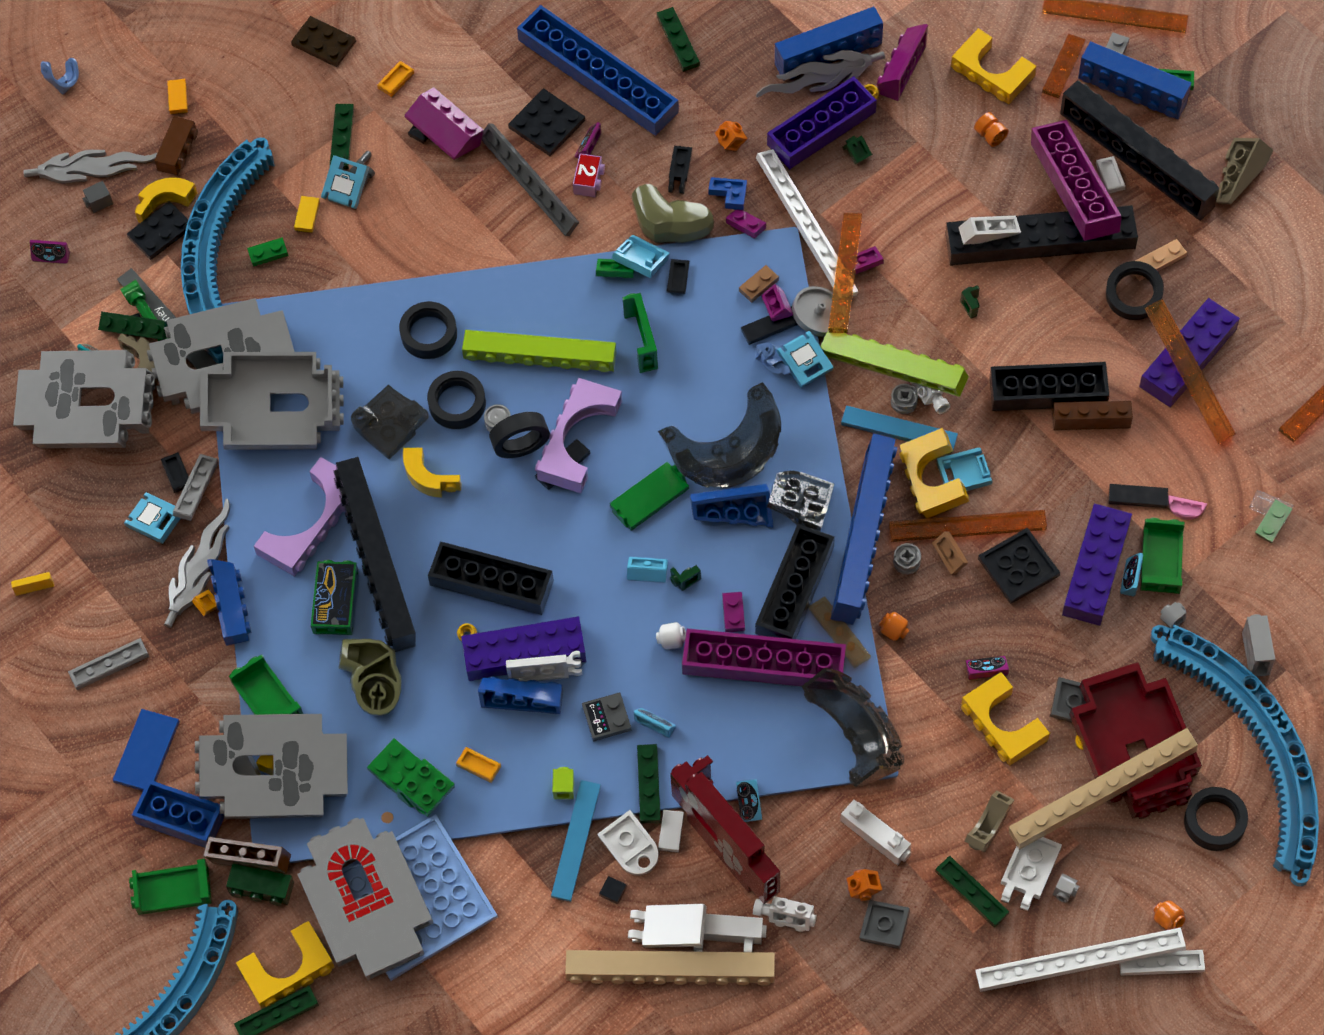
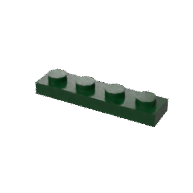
[657,7,700,72]
[330,104,354,169]
[98,311,167,340]
[637,744,661,824]
[935,856,1009,928]
[234,986,319,1035]

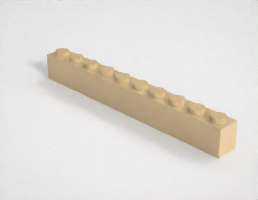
[1009,728,1198,850]
[565,950,775,986]

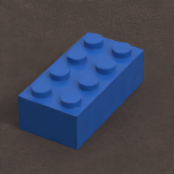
[132,779,224,848]

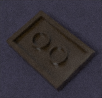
[291,16,356,67]

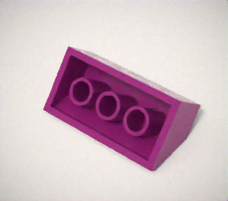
[876,24,928,101]
[404,87,484,160]

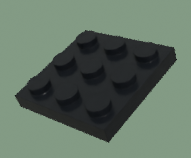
[508,88,585,156]
[978,528,1060,604]

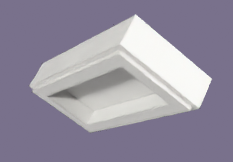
[1096,156,1126,193]
[658,810,684,852]

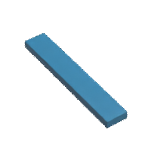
[841,405,958,453]
[551,780,601,902]

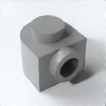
[1160,602,1186,628]
[1053,873,1080,903]

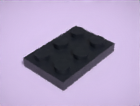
[127,201,189,260]

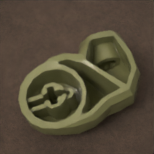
[631,184,714,243]
[339,639,401,716]

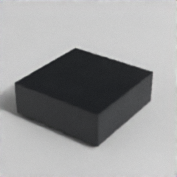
[599,876,627,904]

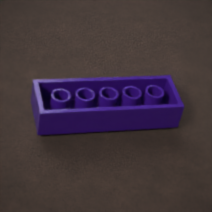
[767,76,877,170]
[1139,298,1240,408]
[1062,503,1132,626]
[461,616,587,681]

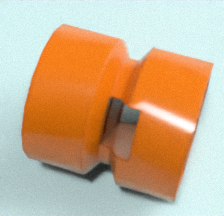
[974,112,1009,147]

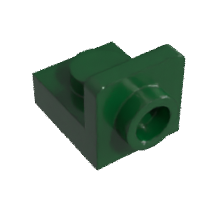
[842,135,873,164]
[960,285,980,319]
[670,565,701,591]

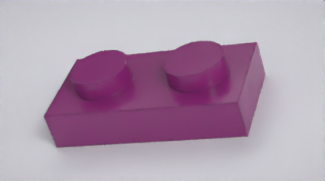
[726,210,766,239]
[842,246,884,276]
[722,592,745,632]

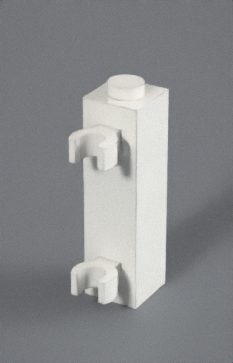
[840,799,912,866]
[694,914,767,952]

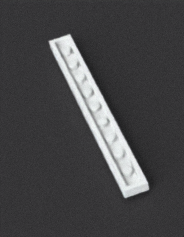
[756,149,858,300]
[976,927,1186,992]

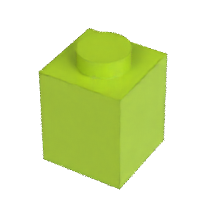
[552,767,574,799]

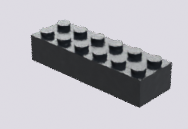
[989,362,1110,411]
[755,524,835,639]
[428,541,554,615]

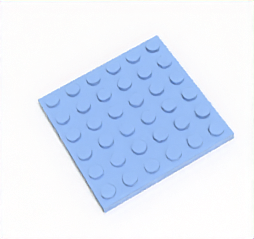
[342,814,498,981]

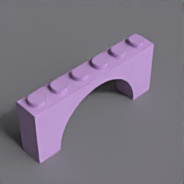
[535,378,622,493]
[254,457,345,577]

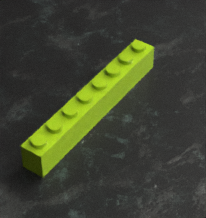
[820,329,969,397]
[462,330,617,372]

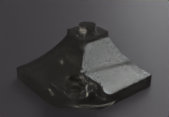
[351,385,429,459]
[767,470,834,531]

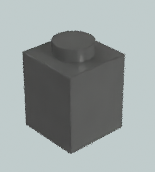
[82,181,113,213]

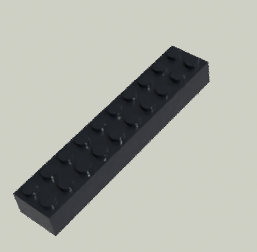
[1060,80,1219,221]
[945,205,1138,266]
[333,457,416,652]

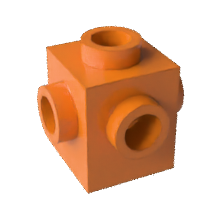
[715,121,748,151]
[846,869,882,901]

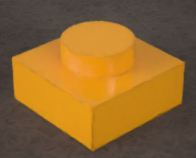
[192,589,217,616]

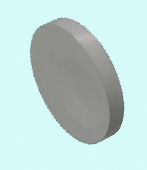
[792,286,846,337]

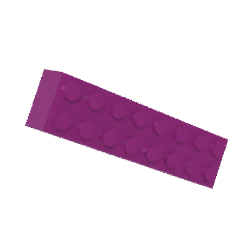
[1031,120,1121,241]
[682,628,846,691]

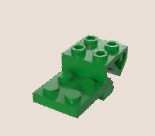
[367,738,455,817]

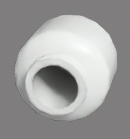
[656,622,686,650]

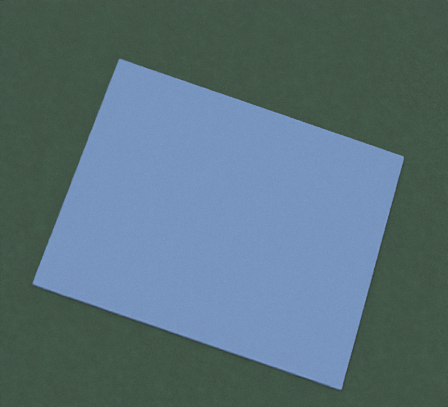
[214,227,898,863]

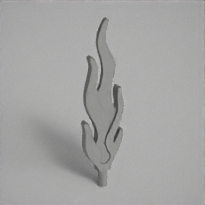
[756,50,885,98]
[24,150,157,184]
[164,499,230,628]

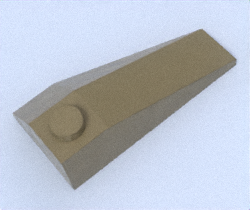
[1216,138,1273,204]

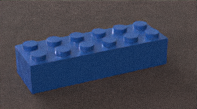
[775,6,883,81]
[1078,41,1191,119]

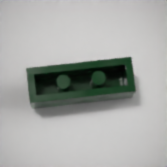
[226,864,294,906]

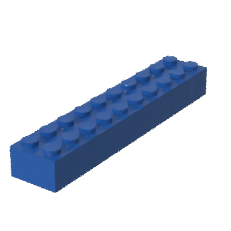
[517,5,679,136]
[830,433,897,625]

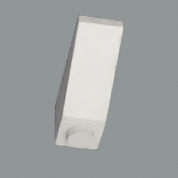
[958,216,1021,244]

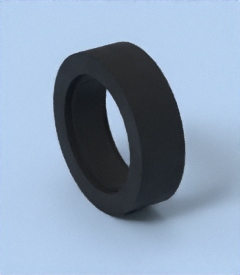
[1106,261,1164,320]
[399,301,457,359]
[427,371,486,429]
[489,412,550,458]
[1184,787,1248,851]

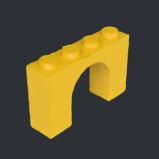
[951,28,1036,104]
[899,428,970,518]
[961,672,1050,766]
[236,921,335,1009]

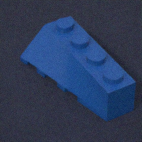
[690,484,773,528]
[207,559,252,646]
[478,676,563,714]

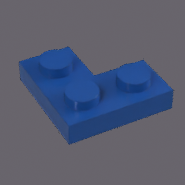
[708,177,747,210]

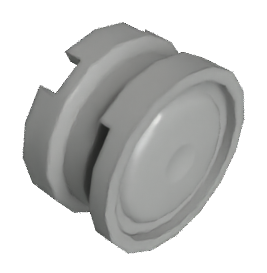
[891,384,918,414]
[484,404,511,432]
[893,543,921,575]

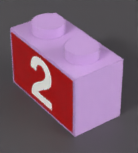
[573,154,605,197]

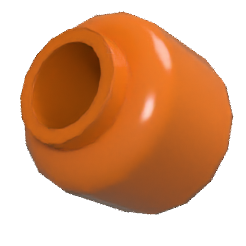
[879,612,909,641]
[1154,900,1185,930]

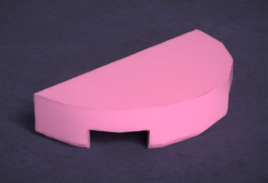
[1168,496,1207,520]

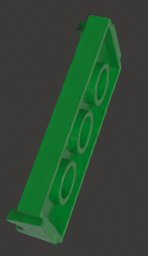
[609,462,689,531]

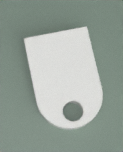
[597,810,659,876]

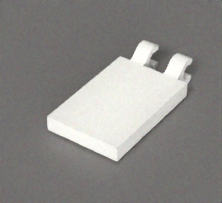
[506,651,582,681]
[1001,837,1062,911]
[628,904,707,948]

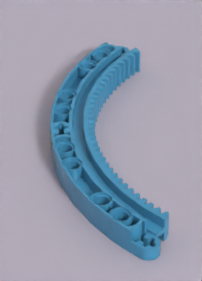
[181,137,275,364]
[1150,625,1319,887]
[115,900,238,1035]

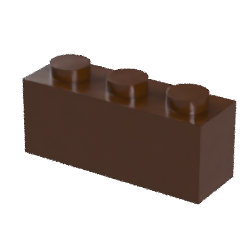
[154,116,198,176]

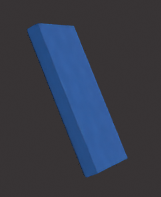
[113,709,180,791]

